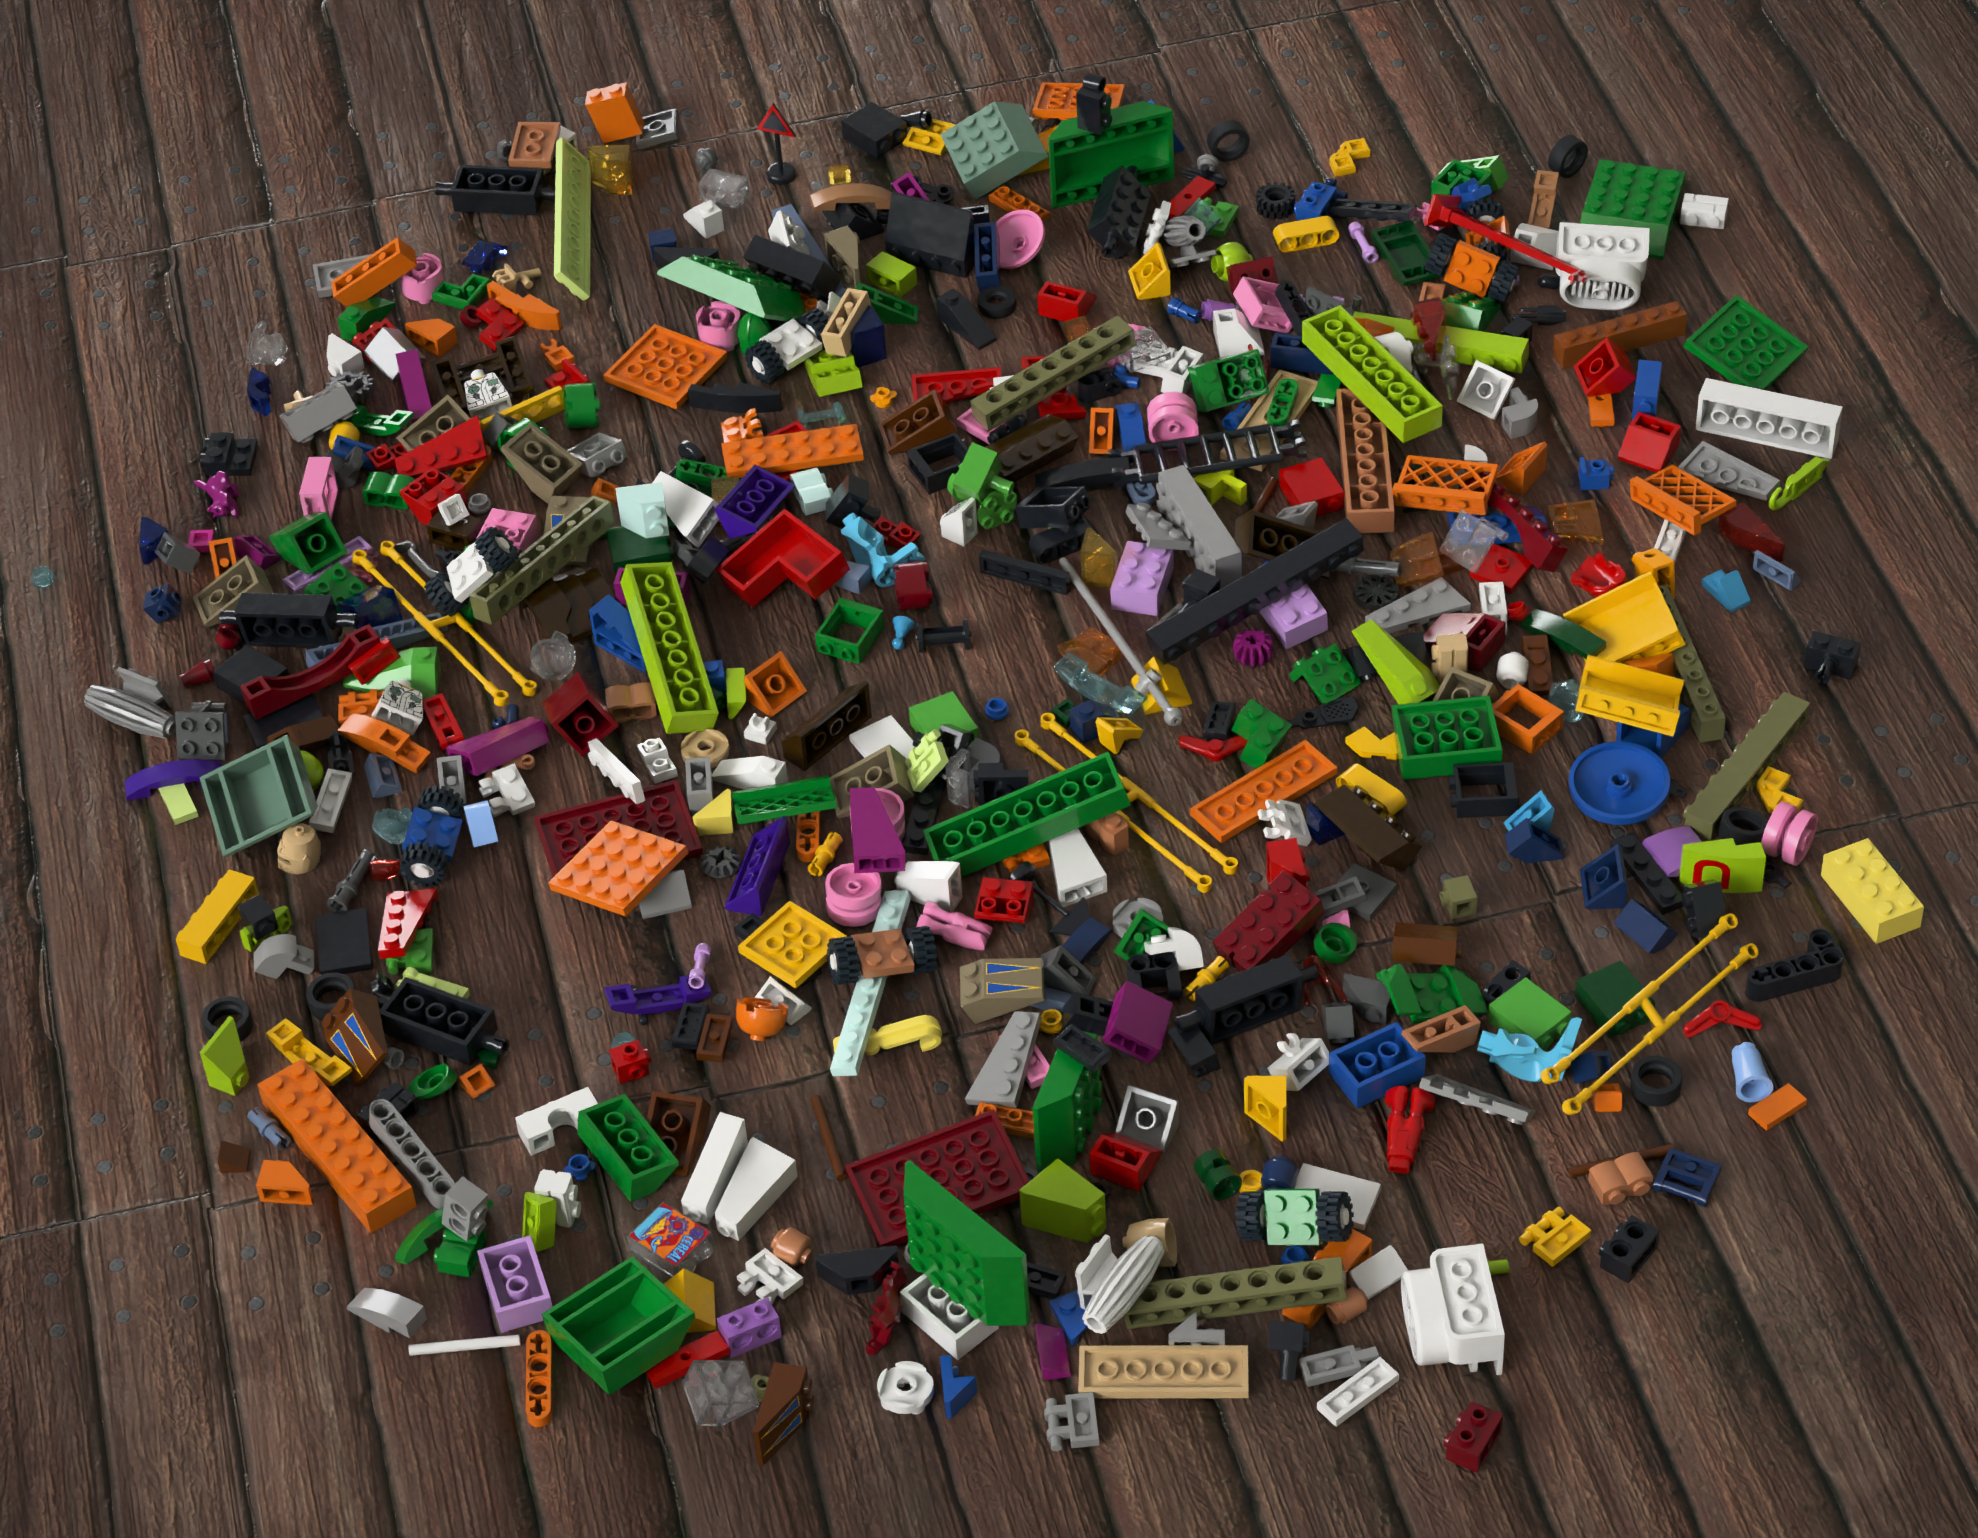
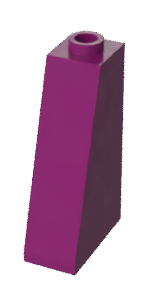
[395,349,432,424]
[446,716,550,776]
[850,787,905,873]

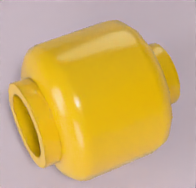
[329,421,360,450]

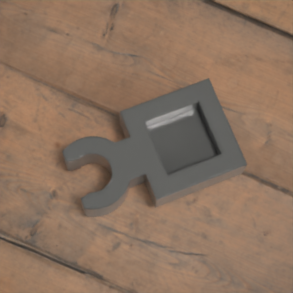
[673,540,700,566]

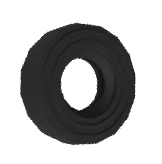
[977,286,1017,319]

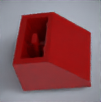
[1037,281,1097,325]
[1618,412,1681,473]
[399,467,468,526]
[1266,838,1310,890]
[974,877,1034,923]
[1089,1132,1163,1192]

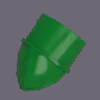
[737,312,772,355]

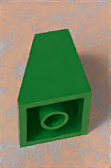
[269,512,348,575]

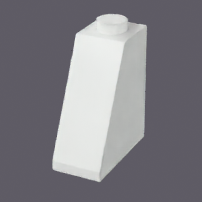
[894,861,963,913]

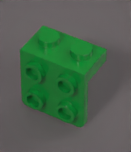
[304,562,371,613]
[1288,643,1361,704]

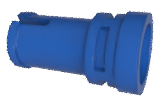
[1167,297,1202,324]
[1222,402,1252,431]

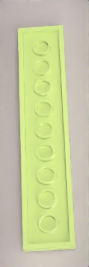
[554,137,591,301]

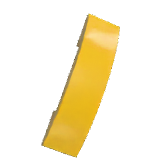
[266,1018,352,1086]

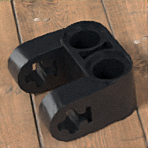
[1127,952,1182,1000]

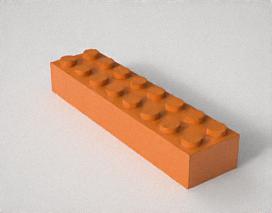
[257,1058,417,1234]

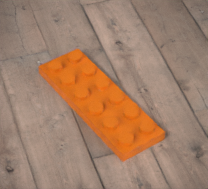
[721,424,864,480]
[1190,740,1337,843]

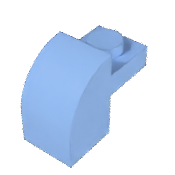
[463,800,498,847]

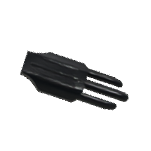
[1180,164,1227,188]
[1515,306,1566,325]

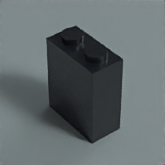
[841,102,907,158]
[213,644,289,705]

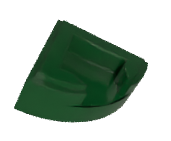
[1051,698,1074,728]
[477,1048,501,1069]

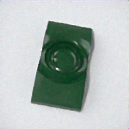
[1371,220,1445,286]

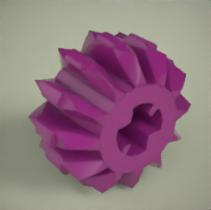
[1233,628,1274,668]

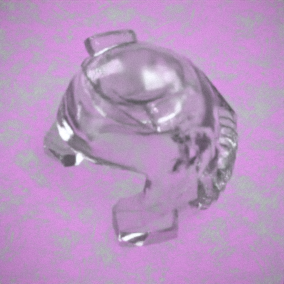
[246,320,288,366]
[530,631,576,681]

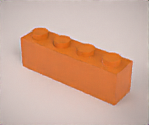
[331,237,417,307]
[1282,1228,1372,1329]

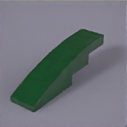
[1519,609,1606,660]

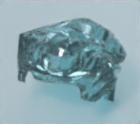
[1548,679,1584,722]
[372,807,412,844]

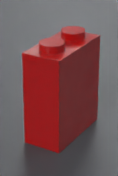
[1279,457,1344,517]

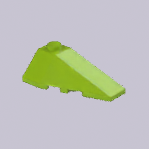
[1351,619,1440,705]

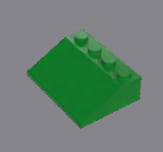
[1391,695,1502,780]

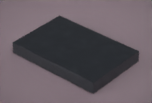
[243,693,323,749]
[316,908,372,975]

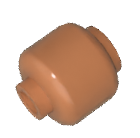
[771,1227,813,1268]

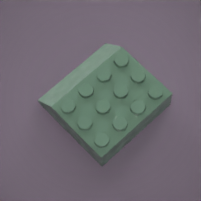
[940,101,1048,200]
[199,735,318,858]

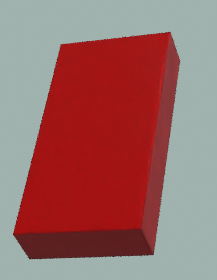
[348,637,400,685]

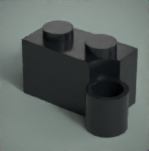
[1076,72,1112,135]

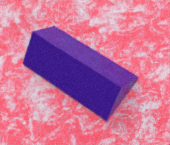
[715,465,795,539]
[724,816,790,916]

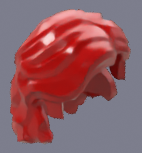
[1570,552,1627,598]

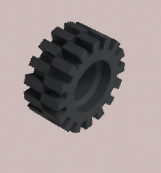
[1256,182,1295,220]

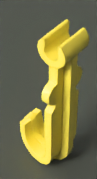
[833,1015,942,1056]

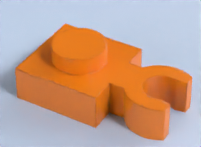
[540,338,575,372]

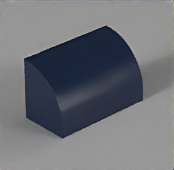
[1613,898,1678,953]

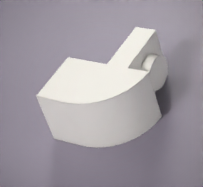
[1144,927,1204,971]

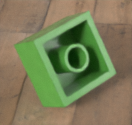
[952,442,1014,506]

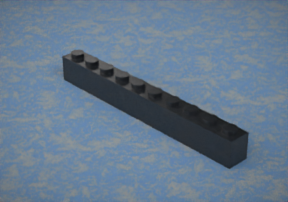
[1147,518,1364,665]

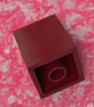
[542,672,619,757]

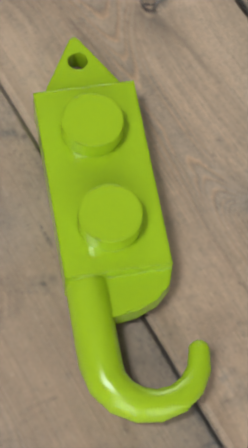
[1769,456,1830,511]

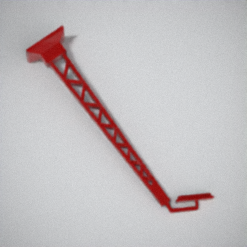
[1424,194,1589,284]

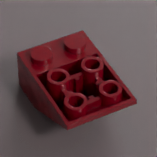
[1423,613,1506,672]

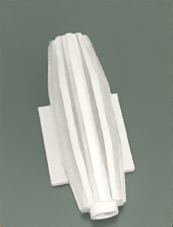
[1075,1234,1164,1334]

